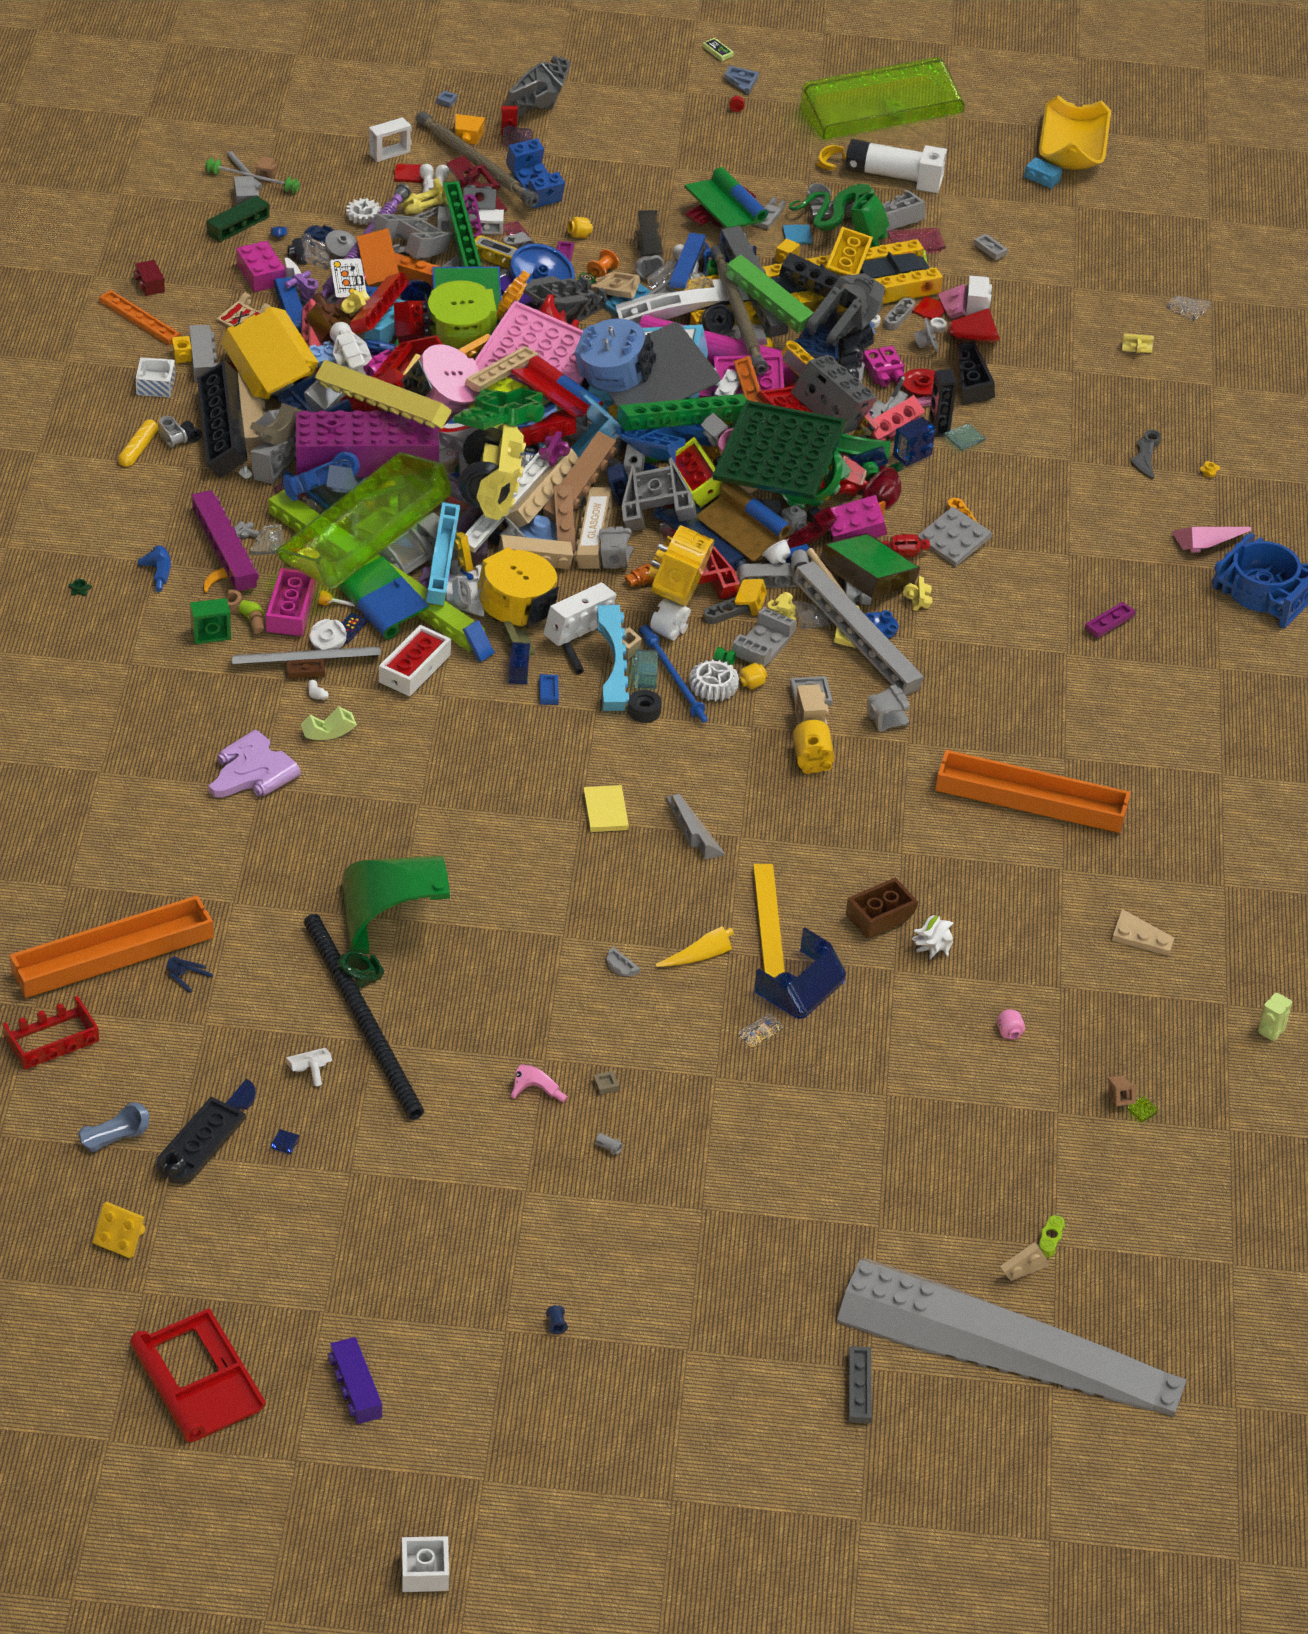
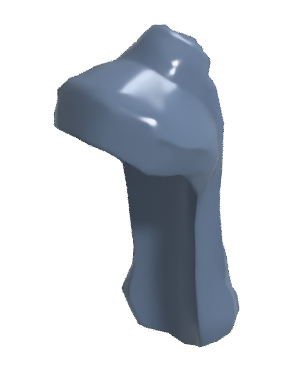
[78,1102,149,1152]

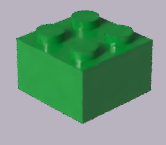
[190,598,231,644]

